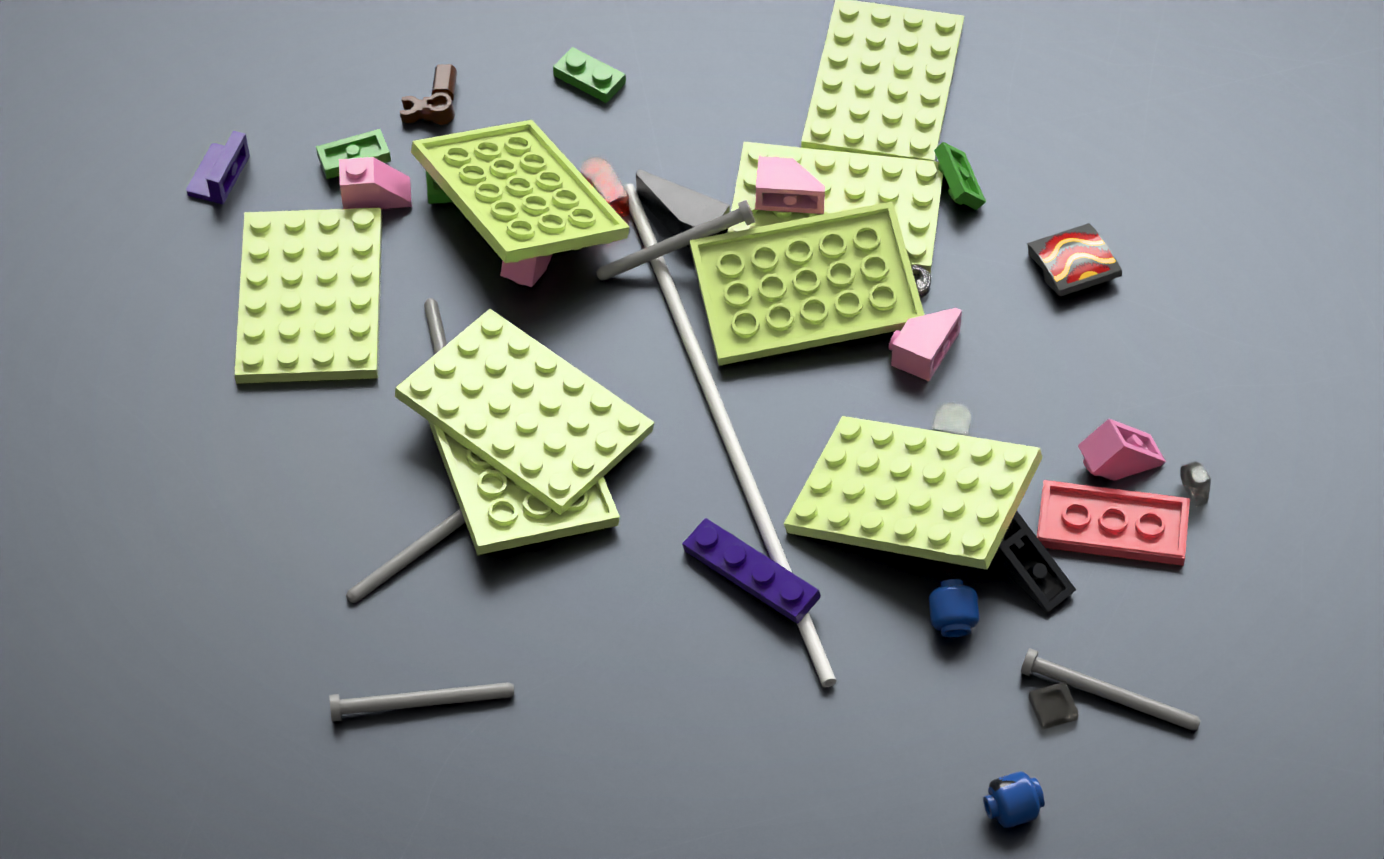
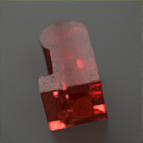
[581,157,629,218]

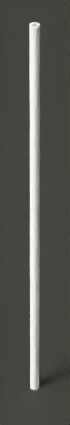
[621,184,836,687]

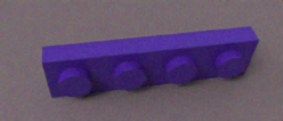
[682,517,821,624]

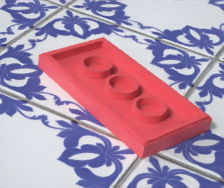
[1037,480,1190,566]

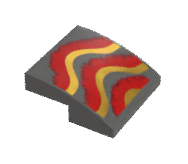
[1027,223,1123,296]

